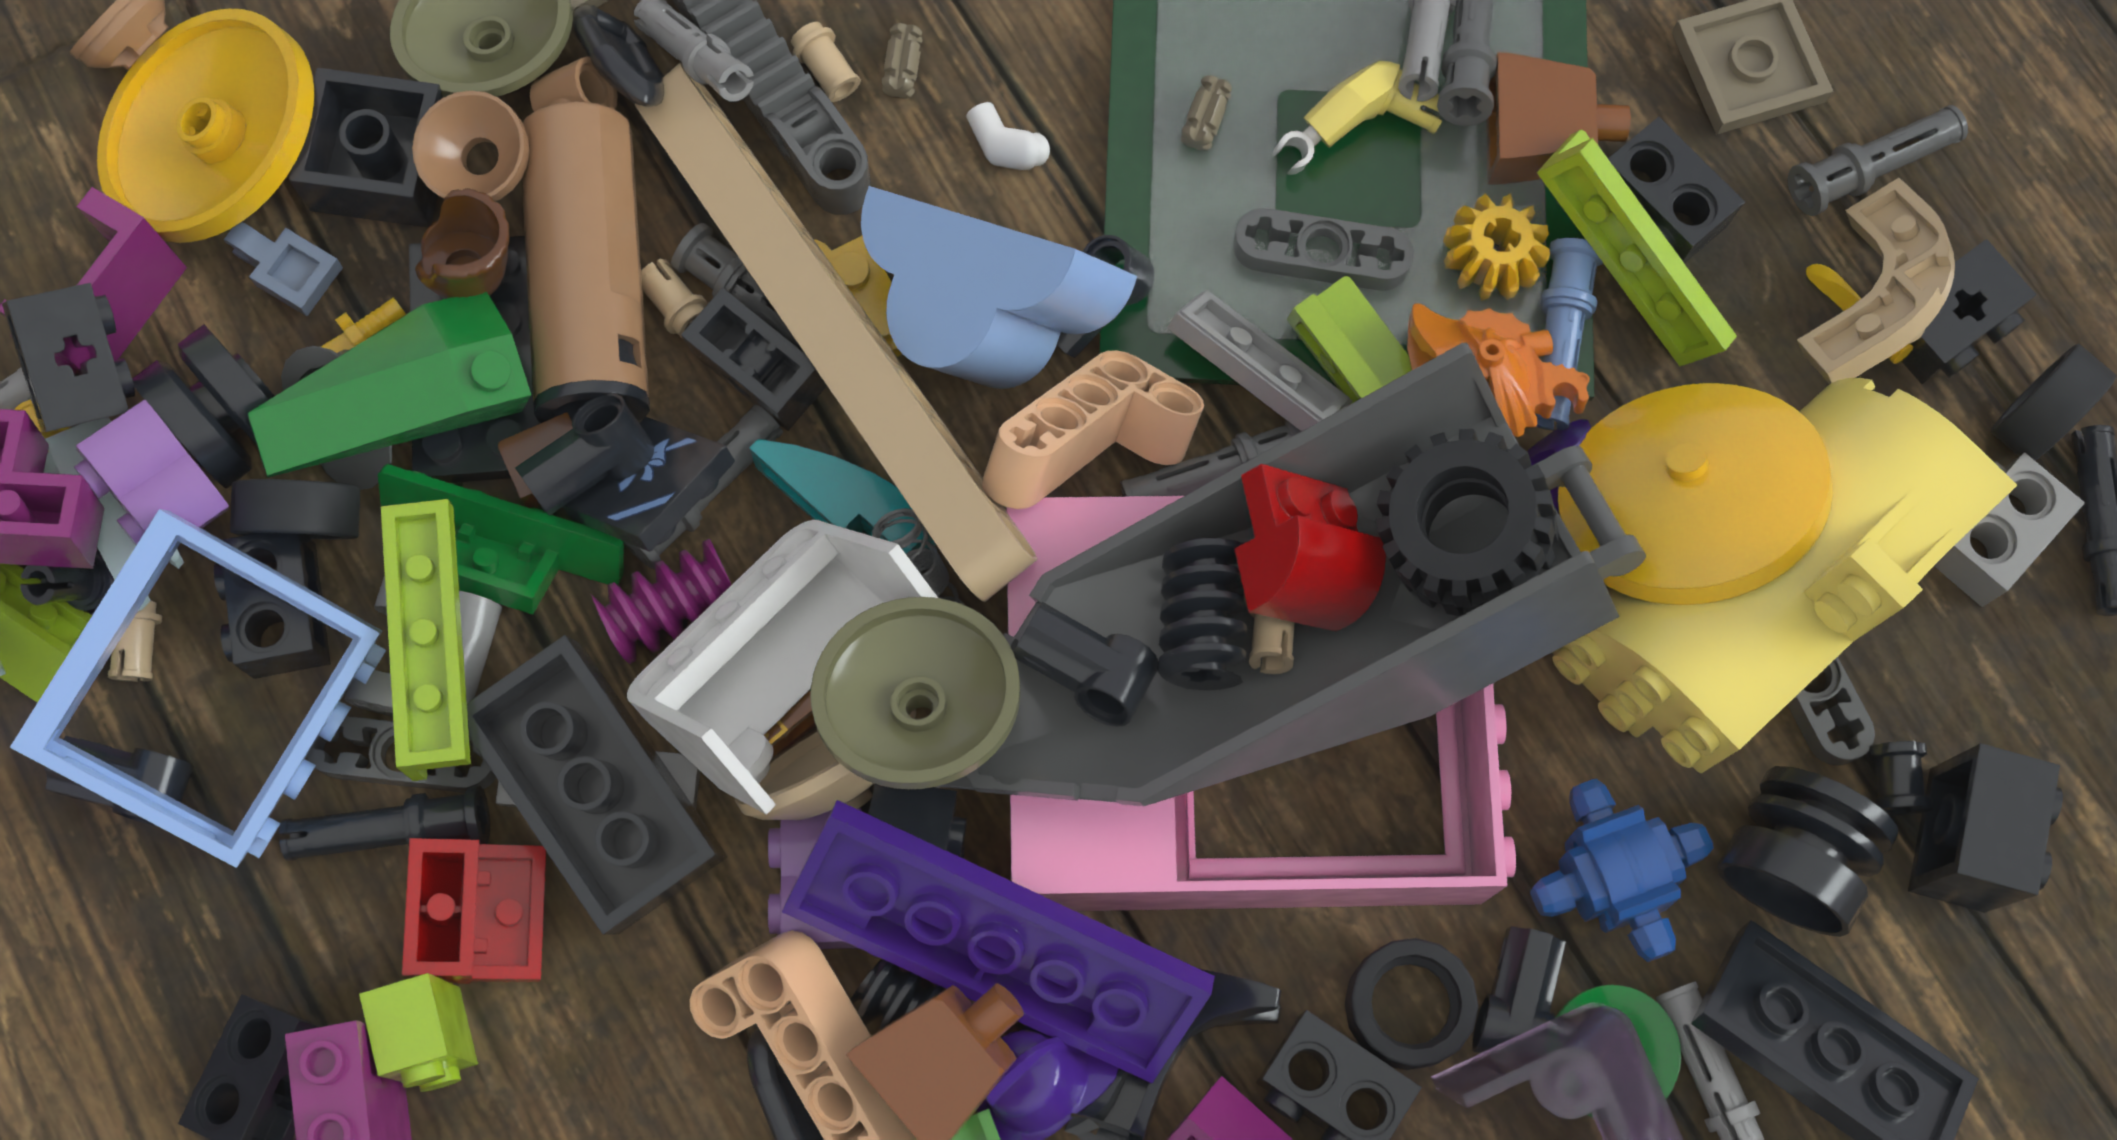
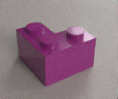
[0,409,105,569]

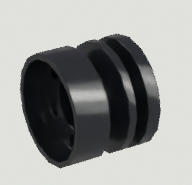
[1717,766,1898,937]

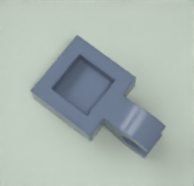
[224,222,343,316]

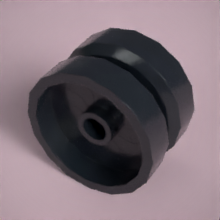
[132,324,275,489]

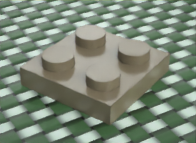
[1672,0,1834,135]

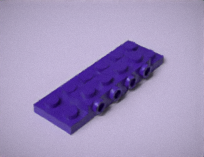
[782,800,1215,1083]

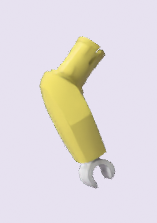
[1272,60,1442,175]

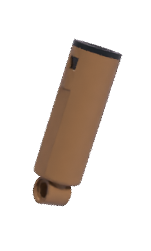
[522,56,650,423]

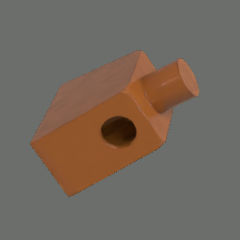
[1486,52,1631,185]
[846,983,1024,1140]

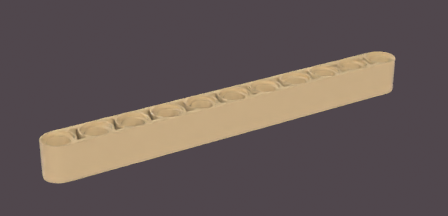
[635,63,1037,602]

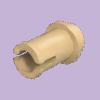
[791,22,861,102]
[641,259,708,338]
[108,601,162,682]
[1249,613,1294,674]

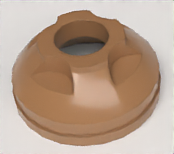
[69,0,169,70]
[412,90,530,201]

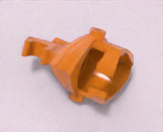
[1407,303,1590,438]

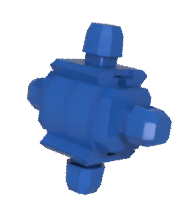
[1530,779,1714,962]

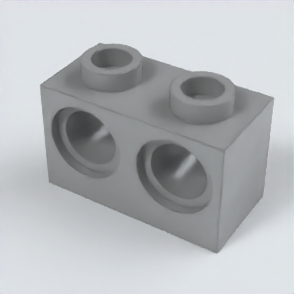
[1934,452,2085,607]

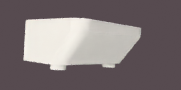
[627,520,938,815]

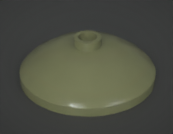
[390,0,573,98]
[810,597,1021,789]

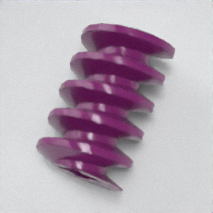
[591,539,731,664]

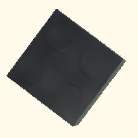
[289,68,443,228]
[1908,743,2063,913]

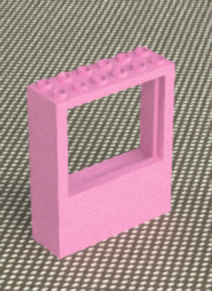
[1007,496,1516,911]

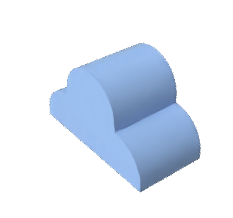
[861,186,1137,389]

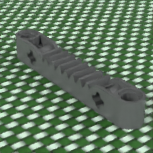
[672,0,871,215]

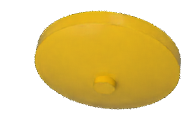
[97,8,314,243]
[1558,383,1833,605]

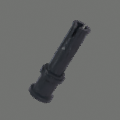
[279,786,490,861]

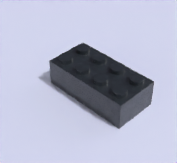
[467,635,728,935]

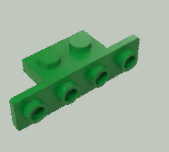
[378,464,624,615]

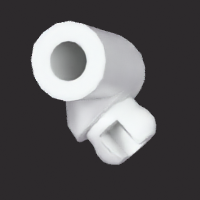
[966,102,1050,170]

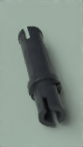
[2071,425,2117,616]

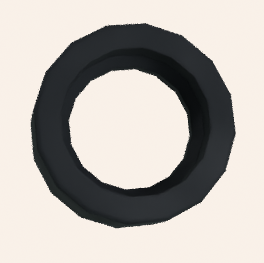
[1991,344,2117,460]
[230,479,360,540]
[1344,938,1478,1070]

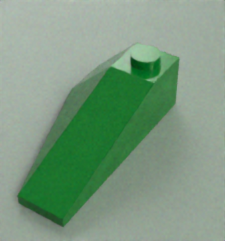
[248,292,531,478]

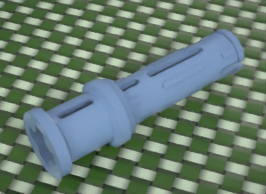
[1535,238,1603,430]

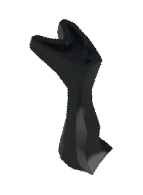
[1065,968,1282,1140]

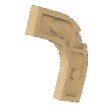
[1797,178,1955,385]

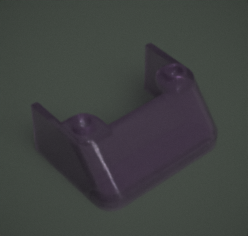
[1431,1003,1683,1140]

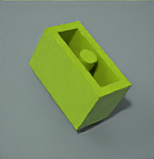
[359,973,478,1092]

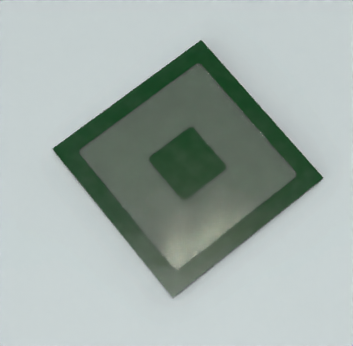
[1099,0,1594,401]

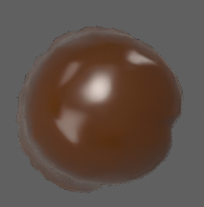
[415,188,510,299]

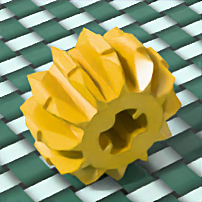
[1443,193,1550,301]

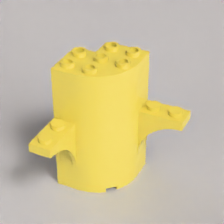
[1552,378,2017,773]

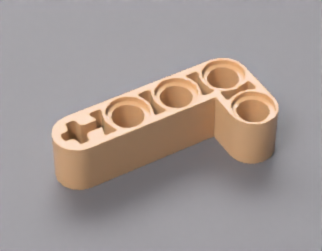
[982,350,1204,509]
[690,930,917,1140]

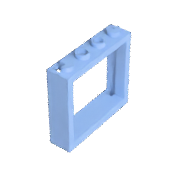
[10,509,386,868]

